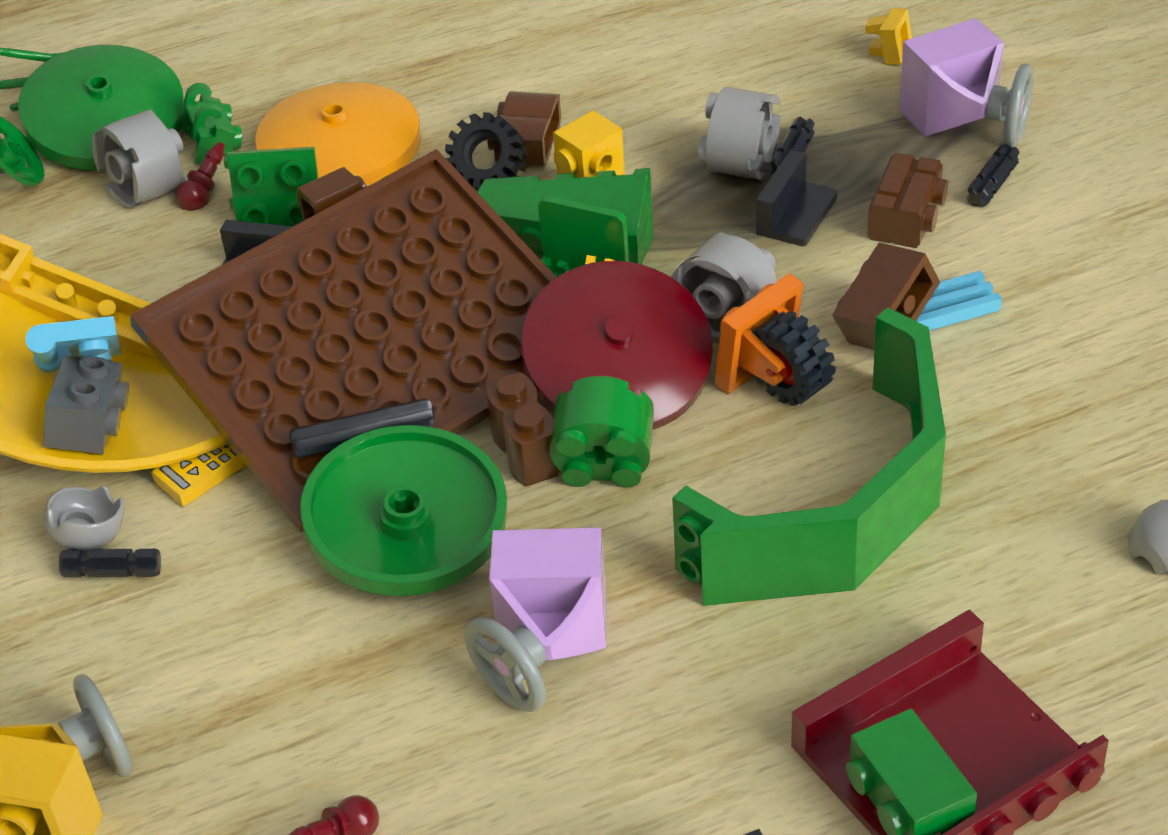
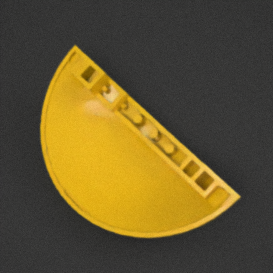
[0,234,227,473]

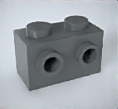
[43,355,129,454]

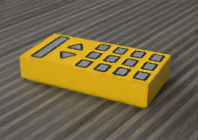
[151,443,246,507]

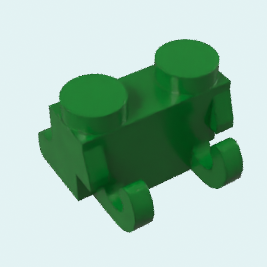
[180,83,242,164]

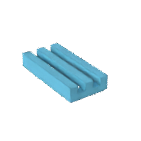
[916,271,1002,331]

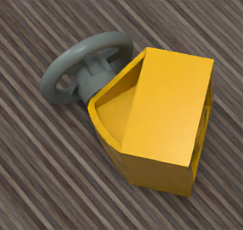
[0,674,133,835]

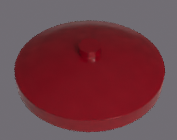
[521,261,713,430]

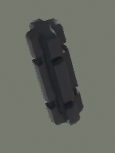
[770,116,815,176]
[967,144,1020,207]
[59,548,161,578]

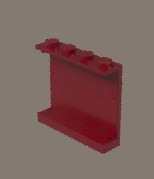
[791,609,1109,835]

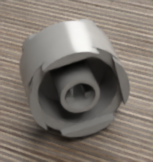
[698,87,780,181]
[92,110,185,208]
[671,232,777,343]

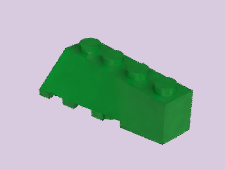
[478,168,654,265]

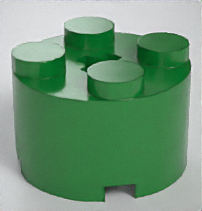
[550,376,654,487]

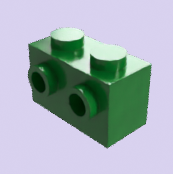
[846,708,977,835]

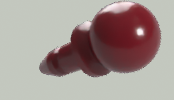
[175,142,224,211]
[289,795,379,835]

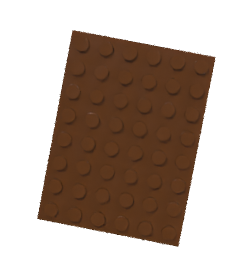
[130,149,557,532]

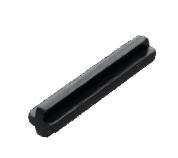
[289,398,435,457]

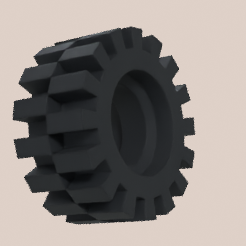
[445,112,528,192]

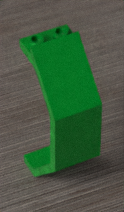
[672,307,946,606]

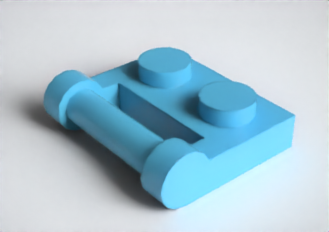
[25,316,121,373]

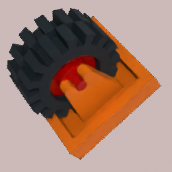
[714,273,836,406]

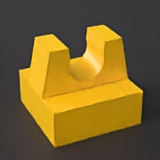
[865,8,912,65]

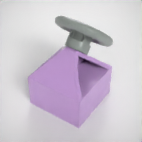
[899,18,1033,148]
[465,527,607,712]

